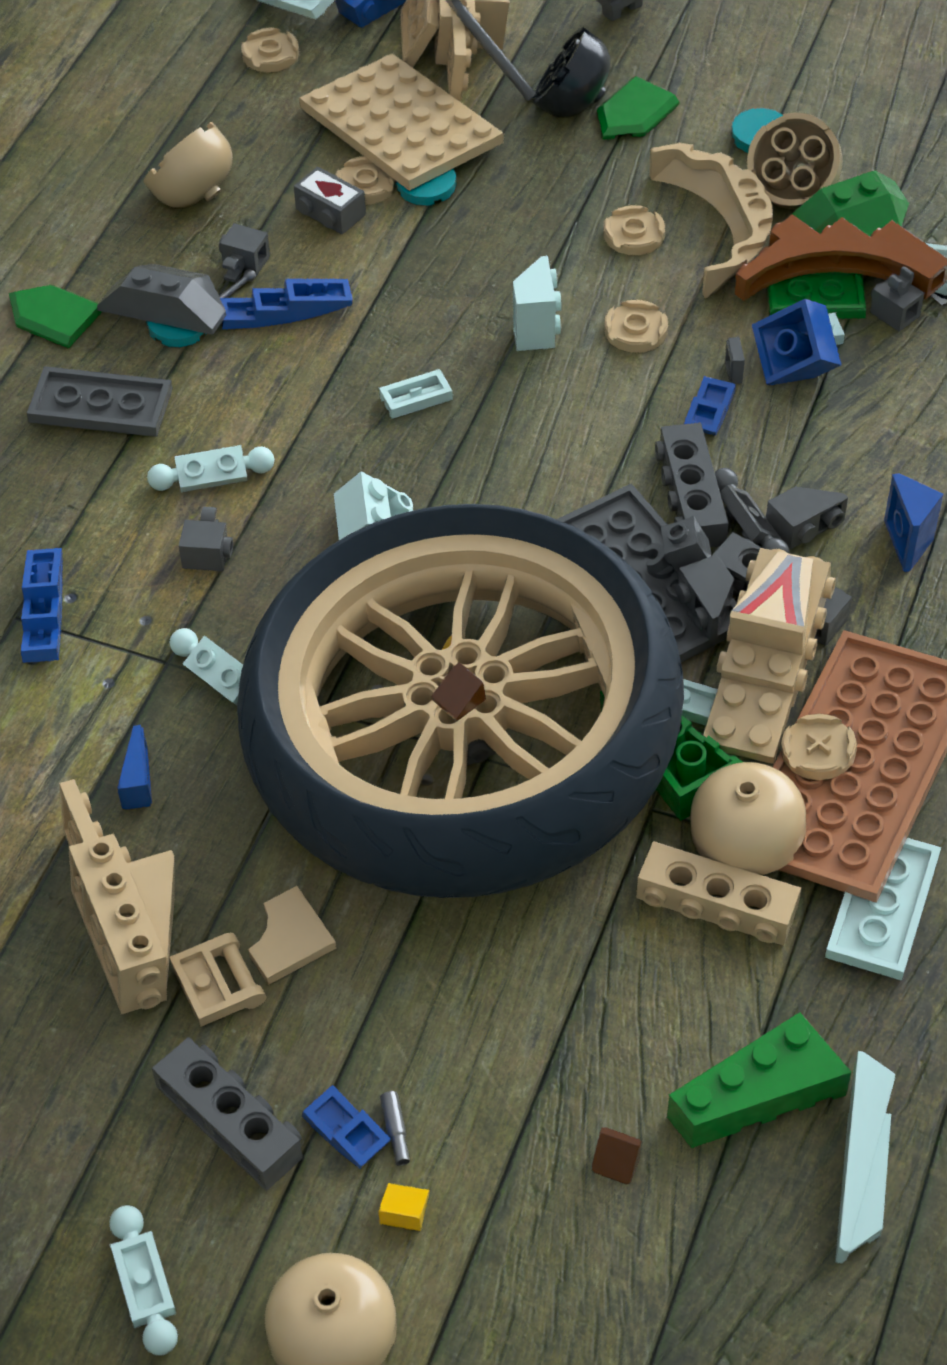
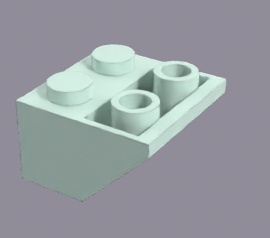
[513,256,561,351]
[334,471,413,540]

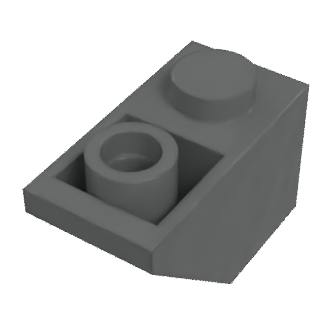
[766,487,848,550]
[675,554,734,641]

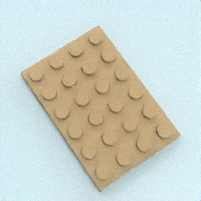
[299,53,504,190]

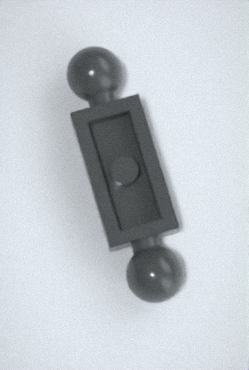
[714,468,789,554]

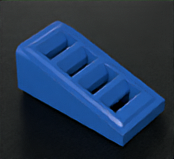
[117,725,152,809]

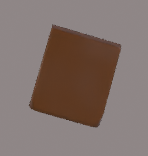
[431,662,486,721]
[592,1127,642,1184]

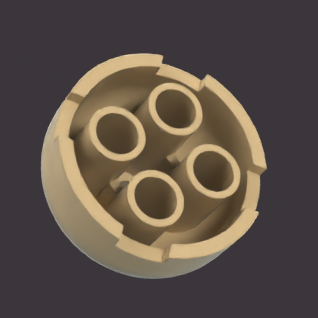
[747,112,842,210]
[143,122,232,208]
[690,762,806,875]
[265,1253,397,1365]

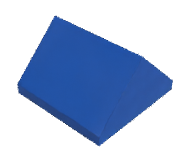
[884,473,943,572]

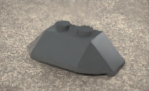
[97,264,226,335]

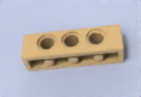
[636,841,801,946]

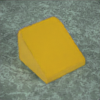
[378,1183,429,1231]

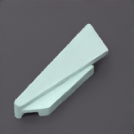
[835,1051,895,1263]

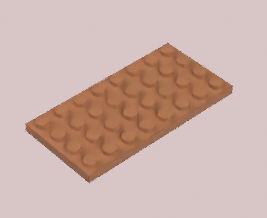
[773,630,947,903]

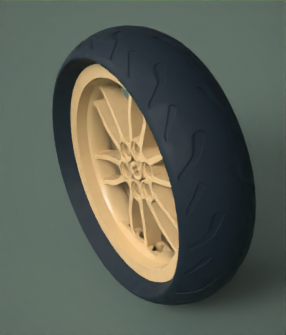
[237,504,684,898]

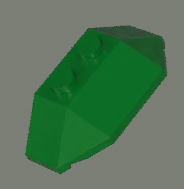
[790,170,909,236]

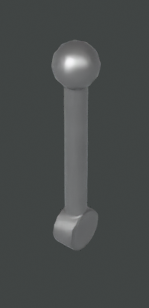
[219,269,256,298]

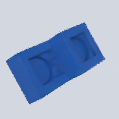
[684,376,736,436]
[302,1085,391,1169]

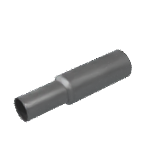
[380,1091,410,1166]

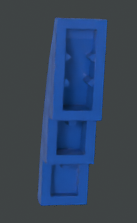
[220,279,353,329]
[21,548,63,663]

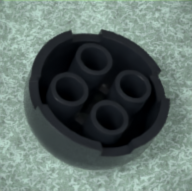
[532,27,611,118]

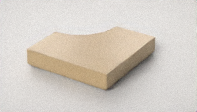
[248,886,336,985]

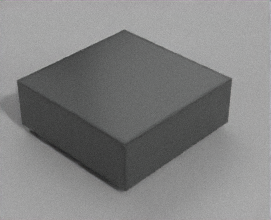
[725,337,745,384]

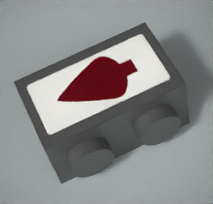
[294,166,366,235]

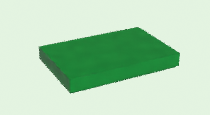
[766,272,867,319]

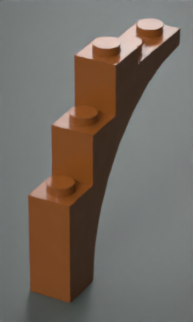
[735,214,947,301]

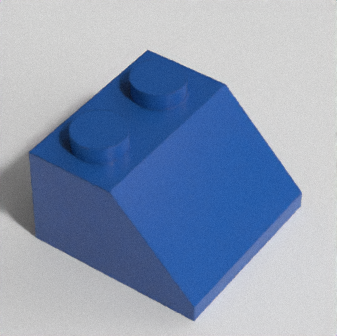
[752,299,841,385]

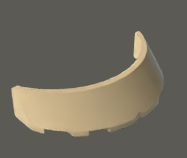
[649,143,773,299]

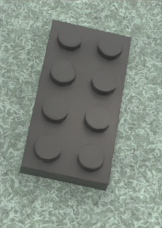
[27,366,173,437]

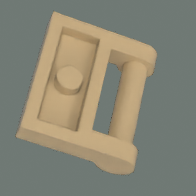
[169,933,266,1027]

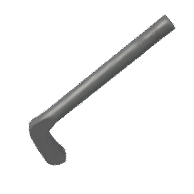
[445,0,536,101]

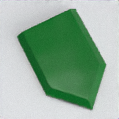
[597,76,679,140]
[8,285,102,349]

